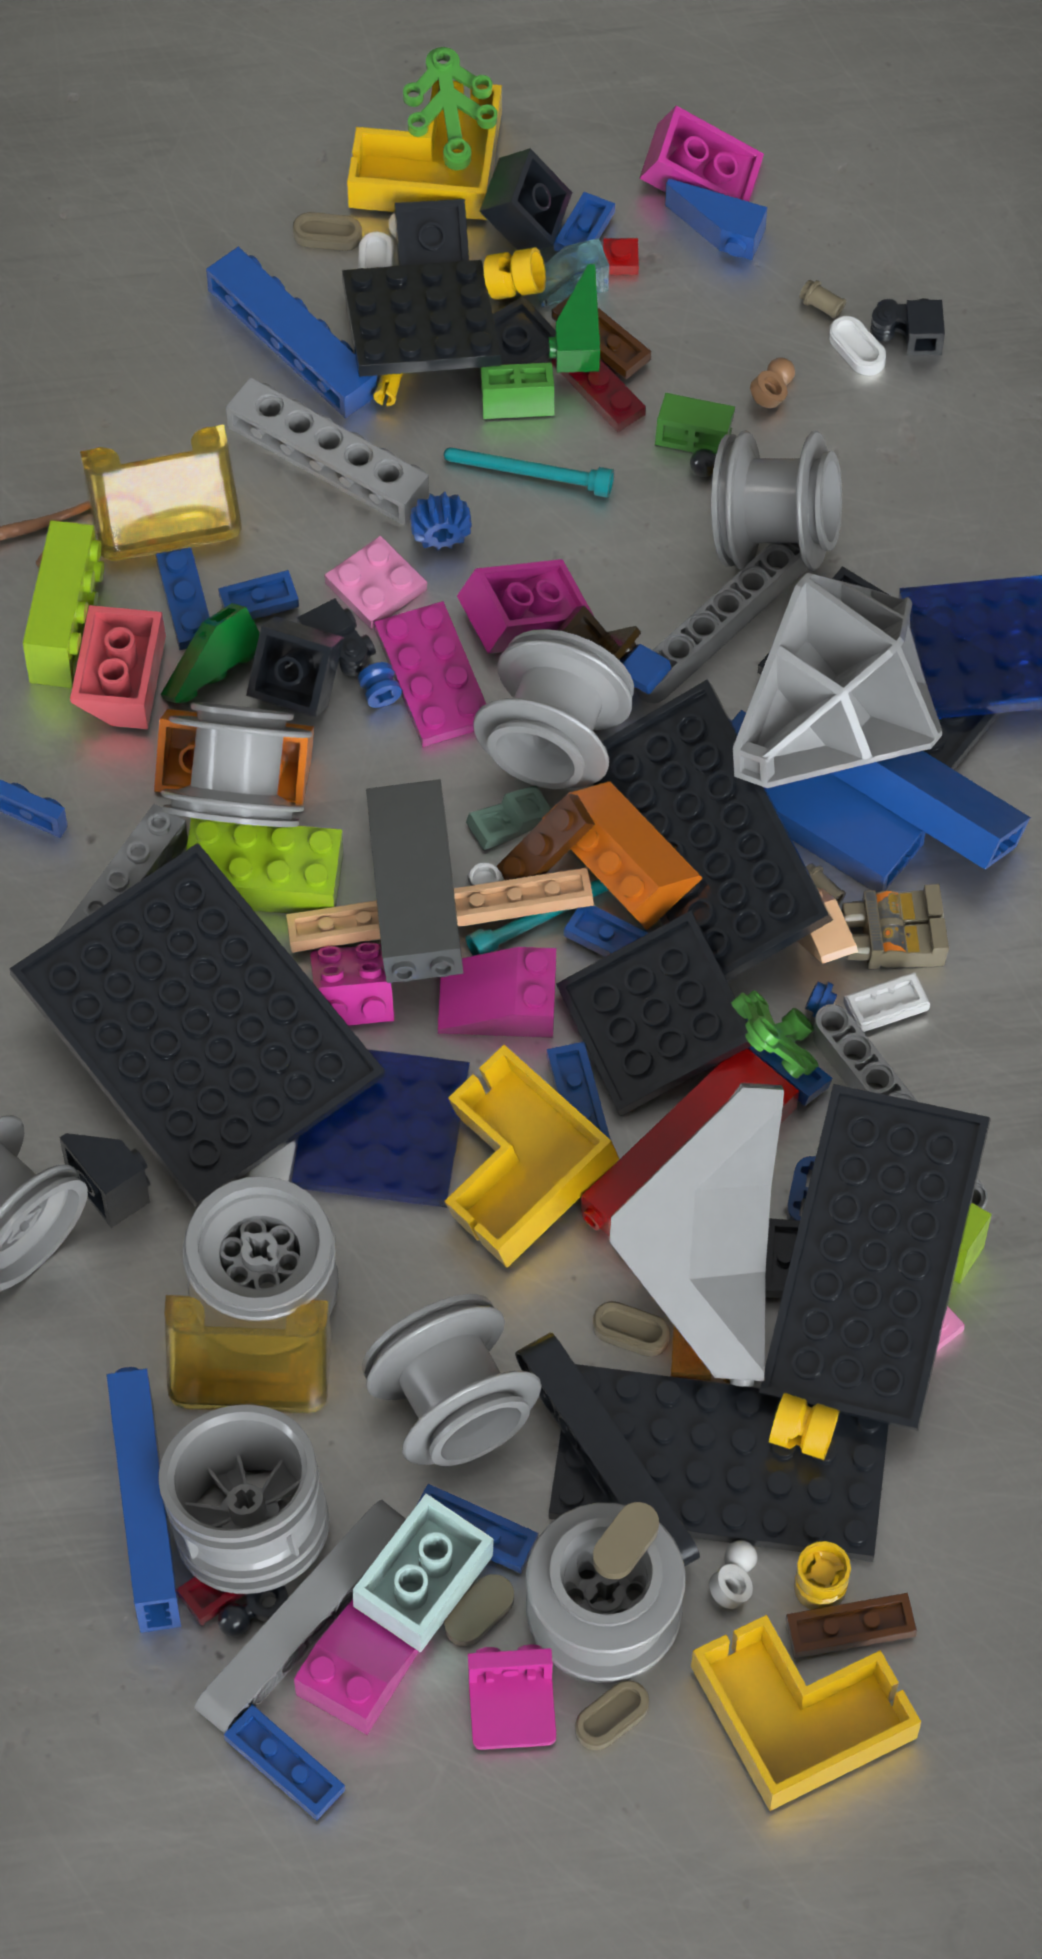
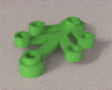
[403,47,497,170]
[731,990,819,1079]

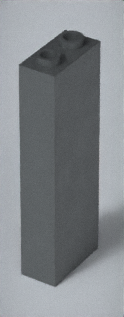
[366,779,464,983]

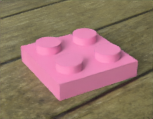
[324,536,427,629]

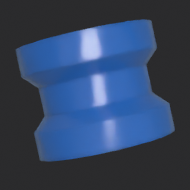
[358,662,402,708]

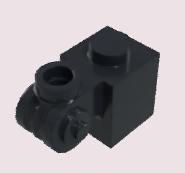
[870,298,945,356]
[297,598,376,676]

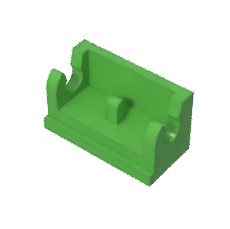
[481,363,554,419]
[655,393,735,454]

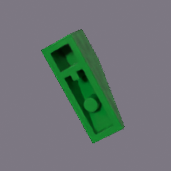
[549,264,600,373]

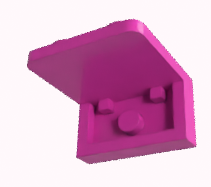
[310,942,394,1025]
[468,1644,556,1750]

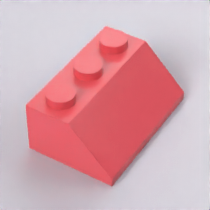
[70,605,166,729]

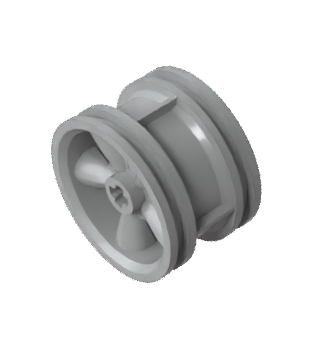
[159,1405,330,1594]

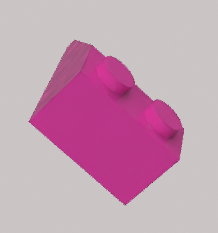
[639,105,764,202]
[457,559,594,654]
[438,947,557,1038]
[294,1599,419,1735]

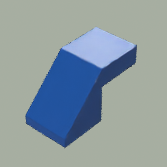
[619,644,672,695]

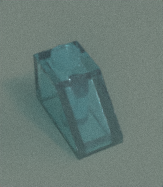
[537,238,609,307]

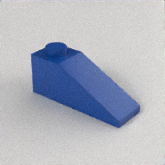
[665,178,768,260]

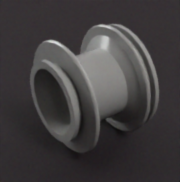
[711,430,842,571]
[473,629,634,789]
[161,703,313,827]
[0,1115,88,1291]
[183,1176,339,1353]
[362,1294,542,1466]
[526,1503,685,1684]

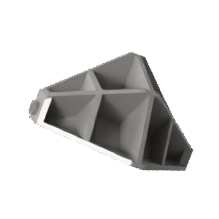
[733,572,942,788]
[610,1083,784,1386]

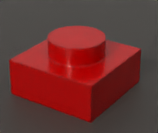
[603,238,639,275]

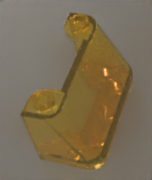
[80,424,242,561]
[164,1295,332,1413]

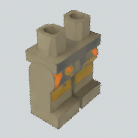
[841,884,949,970]

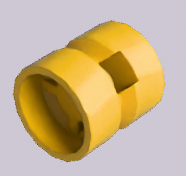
[484,247,546,300]
[769,1393,839,1460]
[794,1541,851,1610]

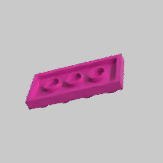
[374,601,486,747]

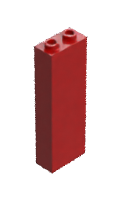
[581,1048,799,1237]

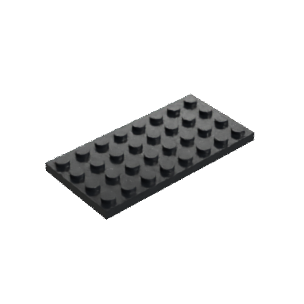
[594,679,833,981]
[759,1084,991,1431]
[548,1364,889,1562]

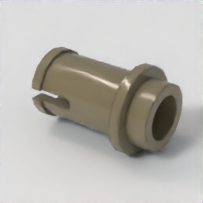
[799,280,846,319]
[806,863,846,905]

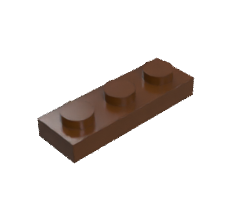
[551,295,652,379]
[497,794,595,880]
[786,1592,917,1659]

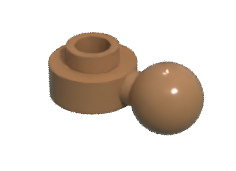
[750,357,795,409]

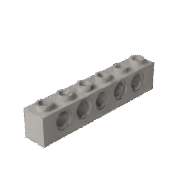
[226,377,429,526]
[54,804,188,938]

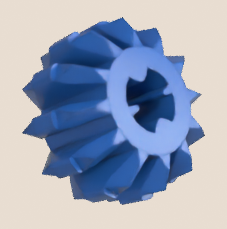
[410,492,472,551]

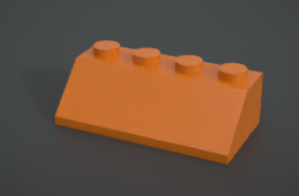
[154,709,314,805]
[542,782,702,930]

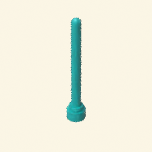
[443,447,614,498]
[466,879,608,956]

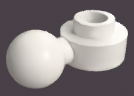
[709,1540,757,1609]

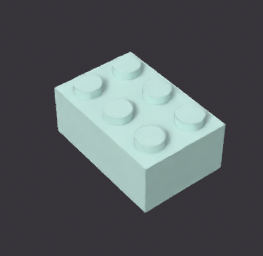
[353,1494,494,1652]

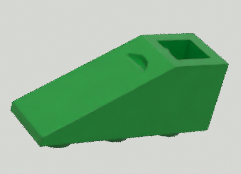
[160,603,260,704]

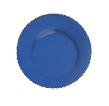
[805,981,837,1018]

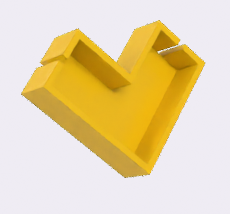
[347,80,502,220]
[444,1045,619,1268]
[691,1615,921,1811]

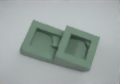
[466,785,551,850]

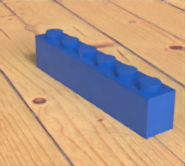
[206,246,378,419]

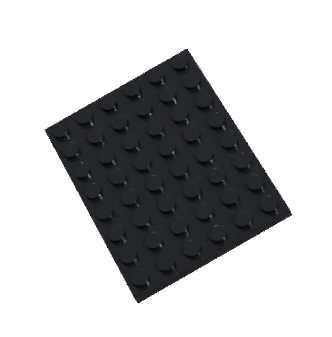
[10,843,385,1208]

